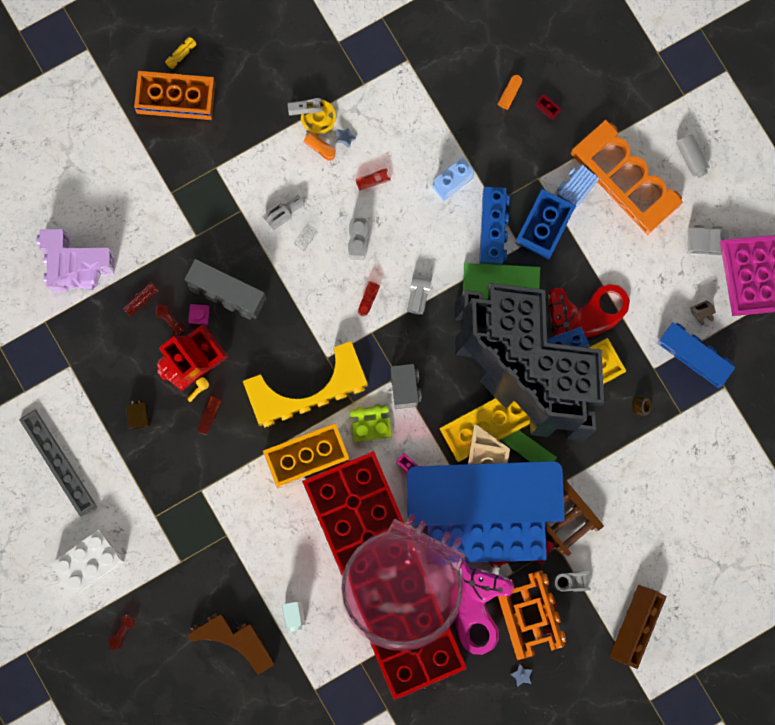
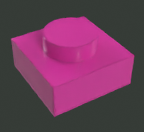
[189,304,210,326]

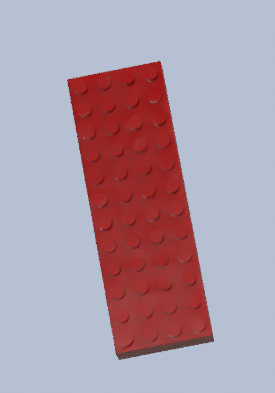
[302,451,467,700]

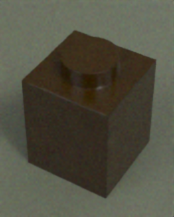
[126,400,150,430]

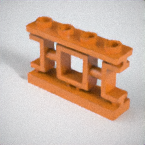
[498,570,566,660]

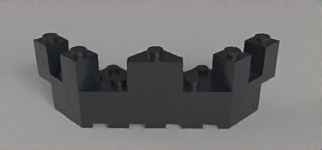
[455,283,604,441]

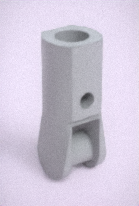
[288,98,323,116]

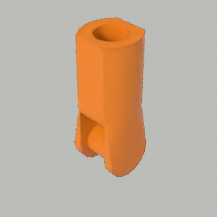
[498,75,522,110]
[304,132,335,161]

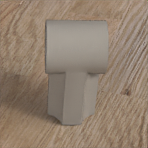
[407,275,432,315]

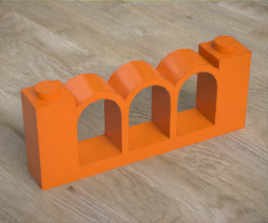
[571,120,683,236]

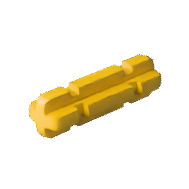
[165,37,196,69]

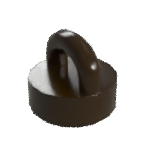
[632,396,652,416]

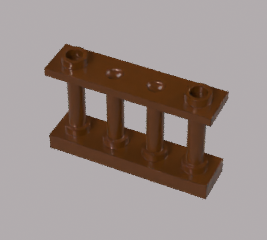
[545,477,604,556]

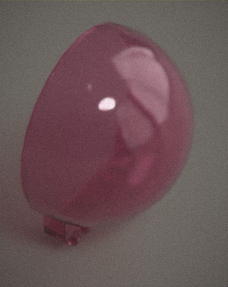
[341,514,466,651]

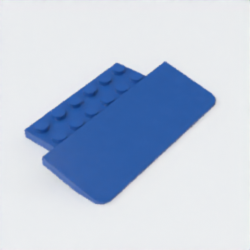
[407,461,565,564]

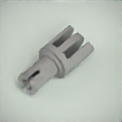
[262,195,305,230]

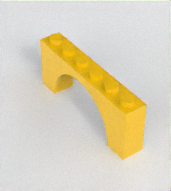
[243,341,368,428]

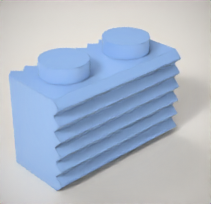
[557,165,599,210]

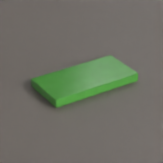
[463,263,540,300]

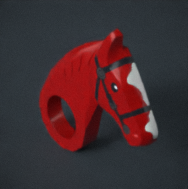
[548,284,630,338]

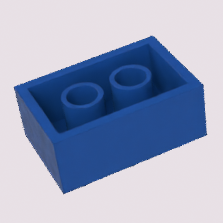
[515,189,576,260]

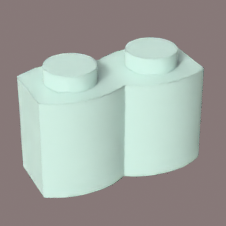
[282,601,305,631]

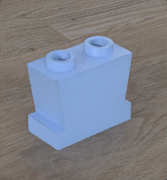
[432,157,475,201]

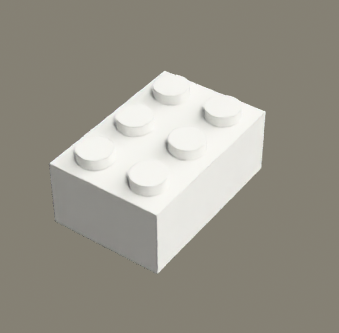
[50,529,124,597]

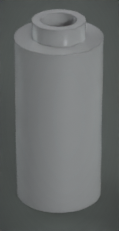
[676,134,710,178]

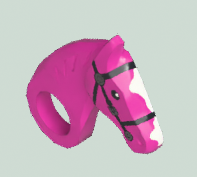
[455,561,514,655]

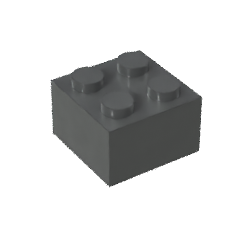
[390,364,422,409]

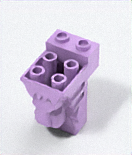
[36,229,115,293]

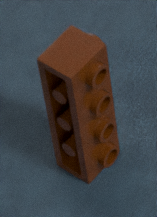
[609,585,667,669]

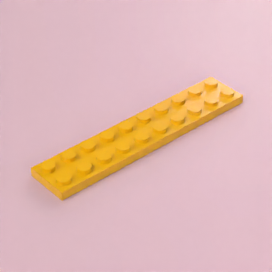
[440,338,626,463]

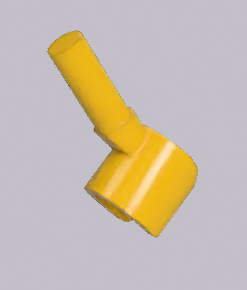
[187,377,209,402]

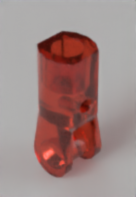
[355,168,391,191]
[358,281,380,316]

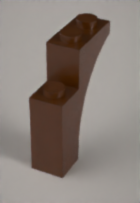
[187,613,275,675]

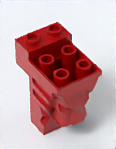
[157,325,229,391]

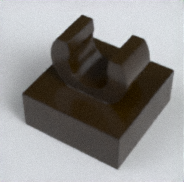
[690,300,716,325]

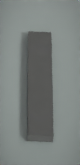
[19,409,97,517]

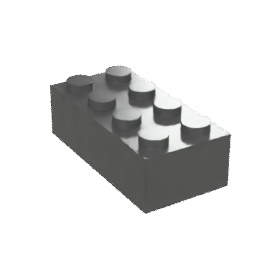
[184,259,266,320]

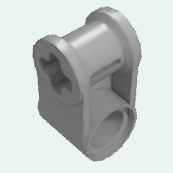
[552,571,591,592]

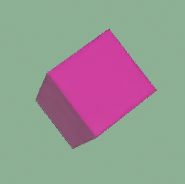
[396,453,418,472]

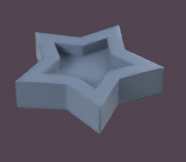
[335,127,356,148]
[510,664,532,687]

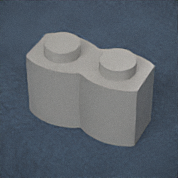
[348,218,368,260]
[687,225,728,255]

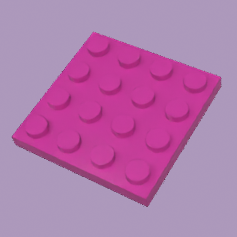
[720,235,775,316]

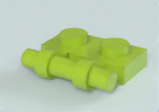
[350,404,392,443]

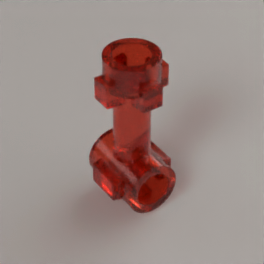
[155,305,186,336]
[108,614,136,651]

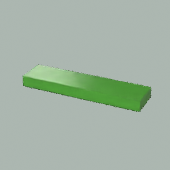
[499,430,557,462]

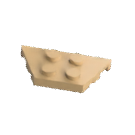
[468,425,510,464]

